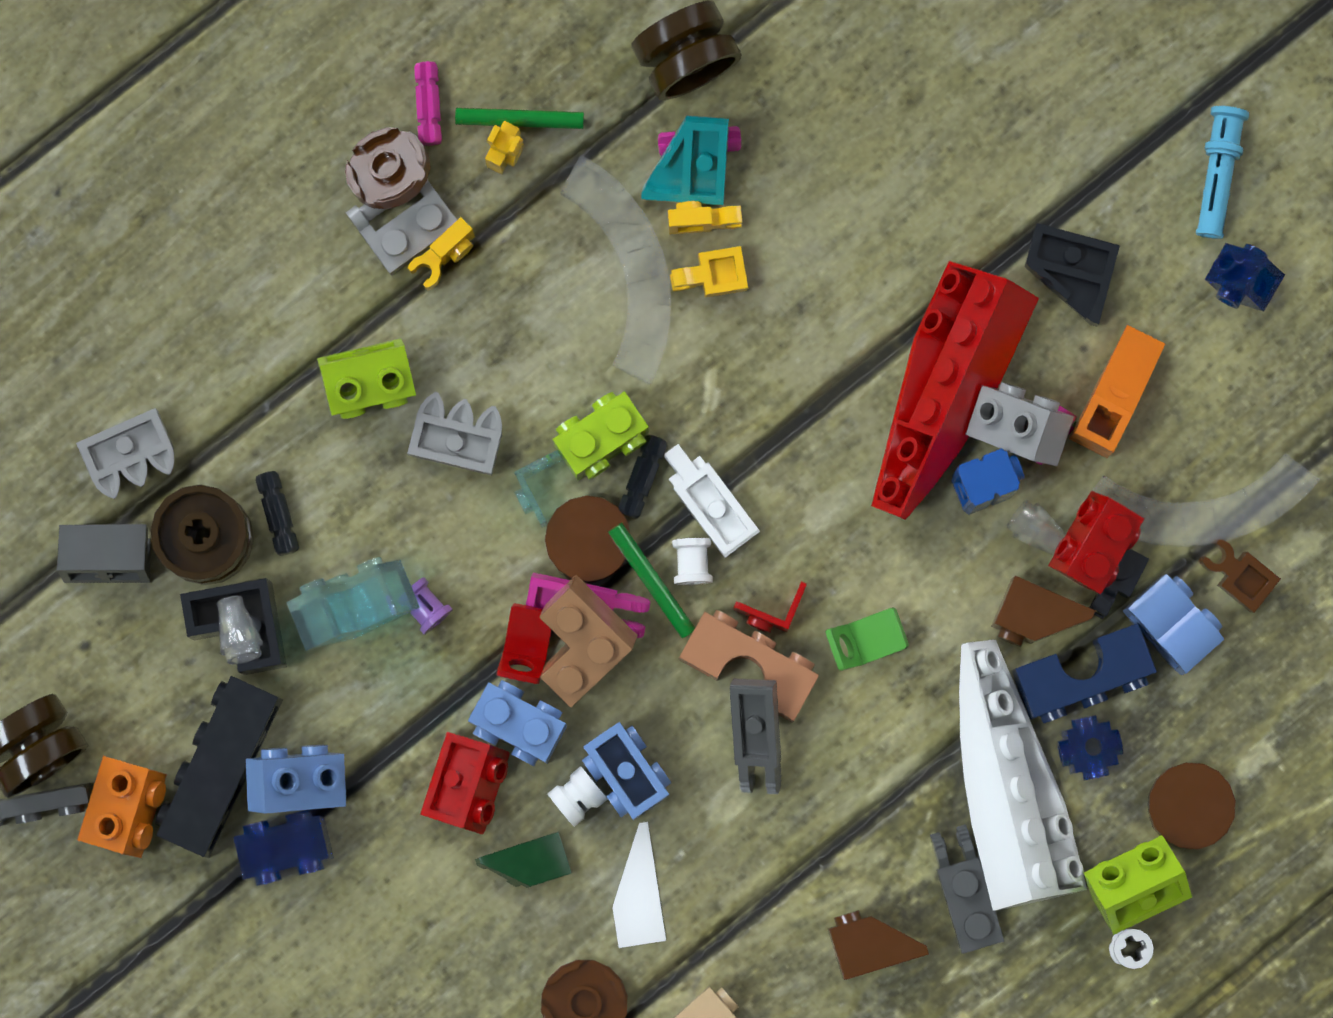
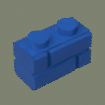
[951,448,1025,515]

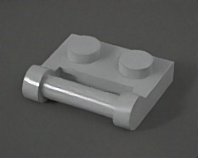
[345,179,457,276]

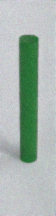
[455,108,584,129]
[608,522,695,638]

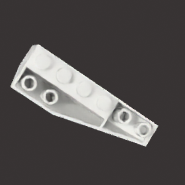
[959,640,1087,911]

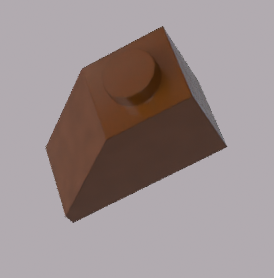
[991,576,1096,647]
[827,910,929,980]

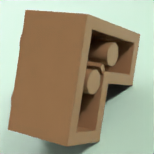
[539,575,638,707]

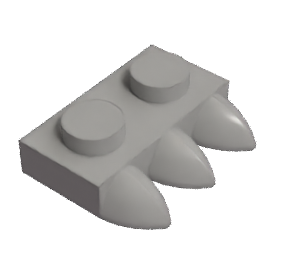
[407,392,502,476]
[76,408,175,499]

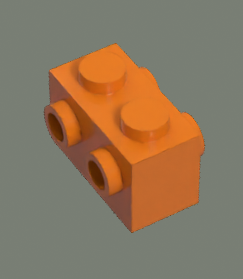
[77,756,167,858]

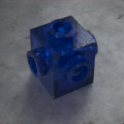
[1205,243,1285,312]
[1057,715,1123,781]

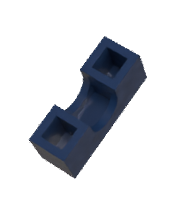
[1011,623,1157,724]

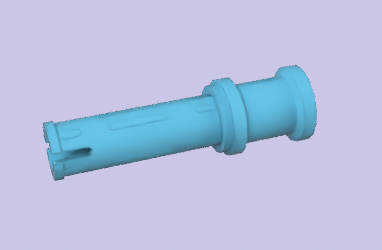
[1196,106,1249,239]

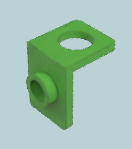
[825,607,909,671]

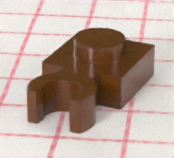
[1199,539,1281,613]

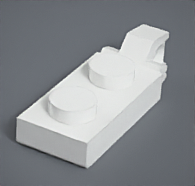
[664,444,760,558]

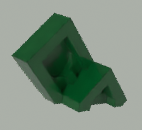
[475,832,572,888]

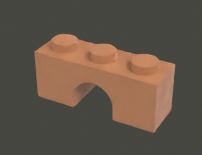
[679,610,819,723]

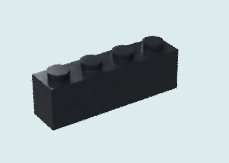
[155,676,283,858]

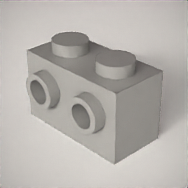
[966,382,1074,466]

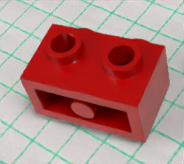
[1048,491,1145,594]

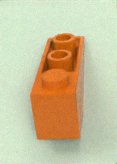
[1069,325,1165,458]

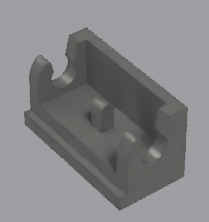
[57,524,151,583]

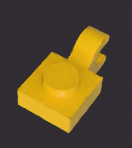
[485,121,524,174]
[408,217,475,291]
[670,246,748,298]

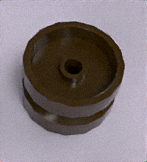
[631,0,742,100]
[150,484,254,585]
[0,693,89,798]

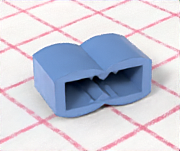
[1123,574,1224,675]

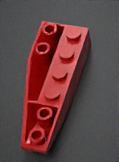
[871,261,1039,520]

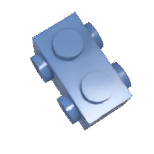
[468,680,567,766]
[582,722,671,821]
[246,745,346,814]

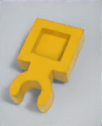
[668,201,742,235]

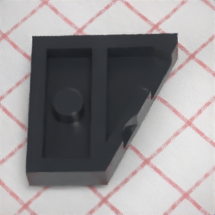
[1024,223,1120,327]

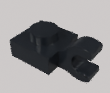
[1089,549,1149,620]

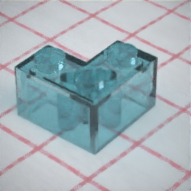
[286,557,420,651]

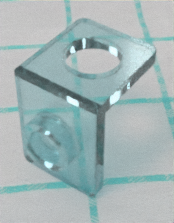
[514,450,563,528]

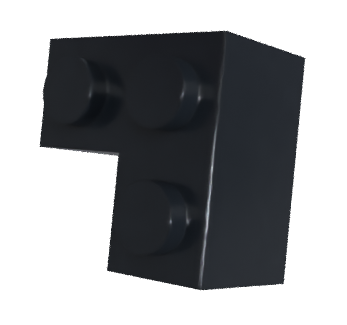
[180,578,287,675]

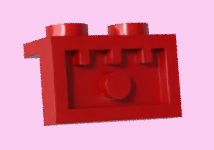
[420,732,510,834]

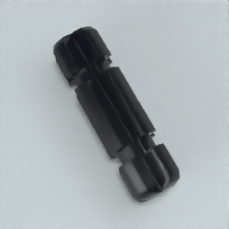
[618,435,667,519]
[255,471,299,556]

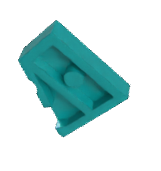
[641,116,729,205]

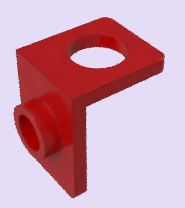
[733,581,807,633]
[497,603,552,684]

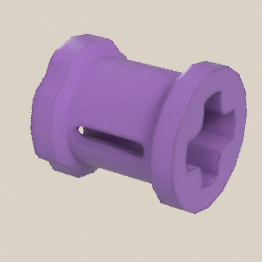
[395,577,453,635]

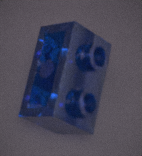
[233,810,334,886]

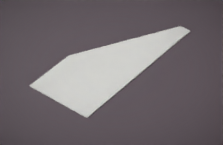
[613,822,666,948]

